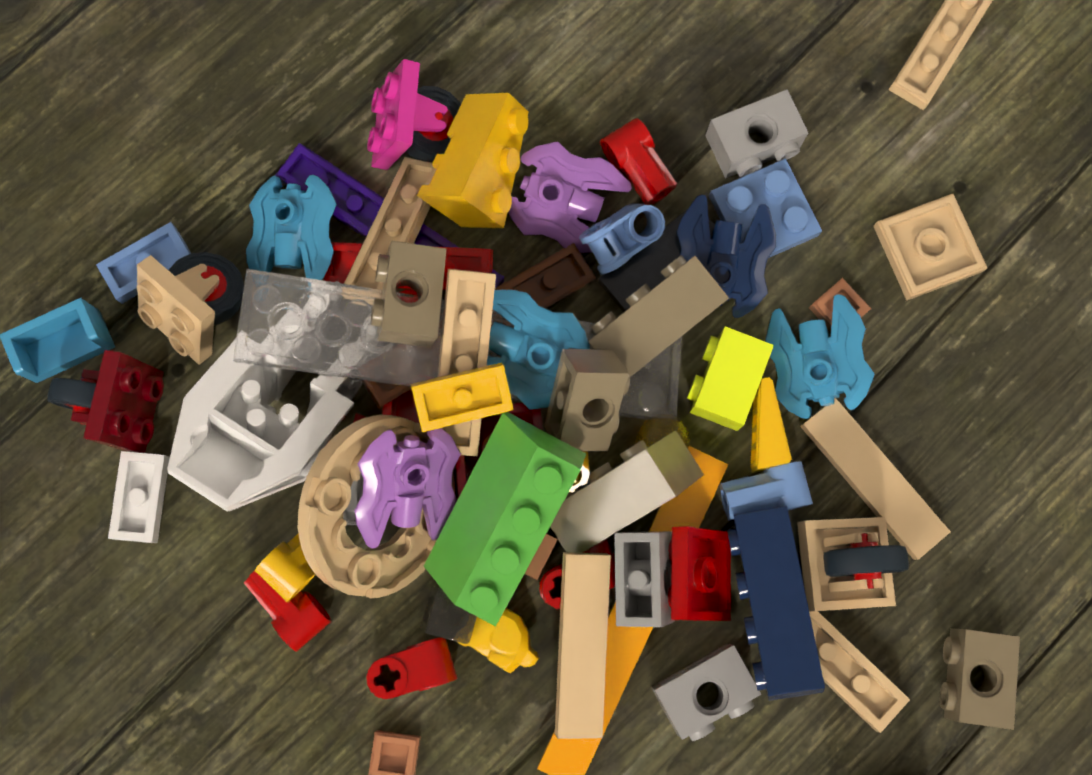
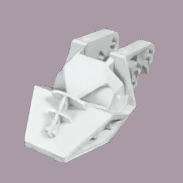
[167,279,390,512]

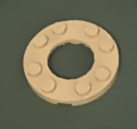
[297,415,455,598]

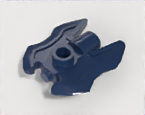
[677,195,776,318]

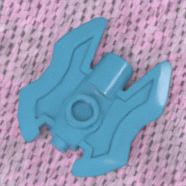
[246,175,337,289]
[487,290,590,410]
[766,294,875,419]

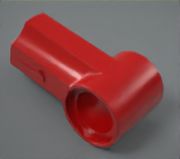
[600,118,677,205]
[244,571,332,652]

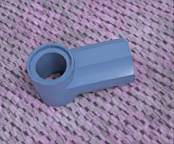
[719,461,813,521]

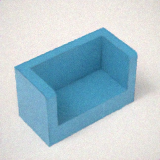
[0,298,115,383]

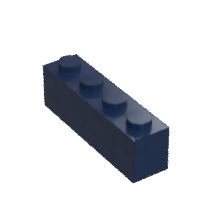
[727,506,825,701]

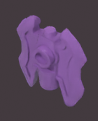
[509,142,632,253]
[354,428,461,548]

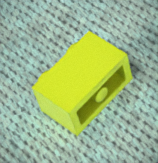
[687,326,774,431]

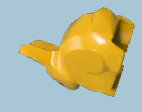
[452,607,539,673]

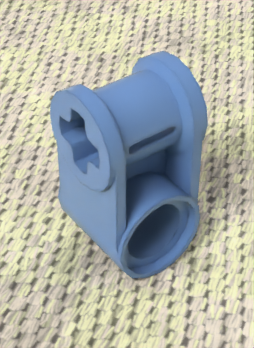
[579,204,665,274]

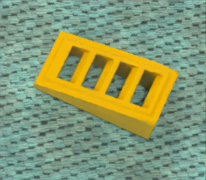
[750,377,792,473]

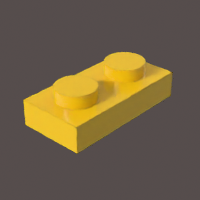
[410,363,513,432]

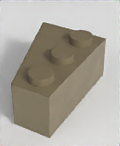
[588,255,729,377]
[550,430,704,553]

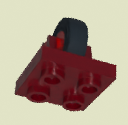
[47,350,164,453]

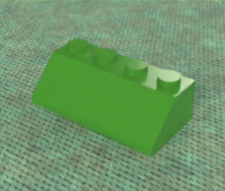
[424,412,586,626]

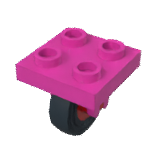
[367,59,461,170]

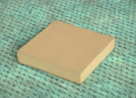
[874,194,987,300]

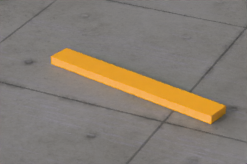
[537,446,728,775]

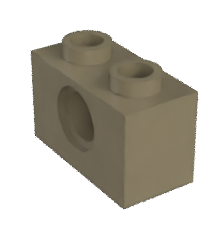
[371,241,447,348]
[544,349,630,451]
[939,628,1020,730]

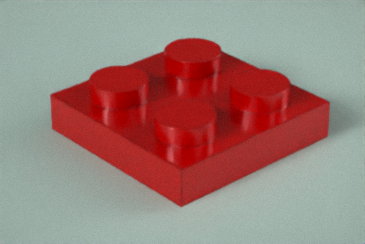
[668,526,731,621]

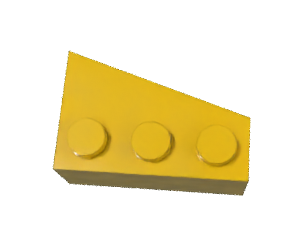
[417,93,529,228]

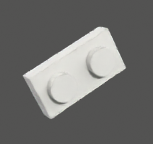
[108,451,170,543]

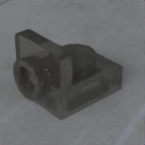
[420,586,477,644]

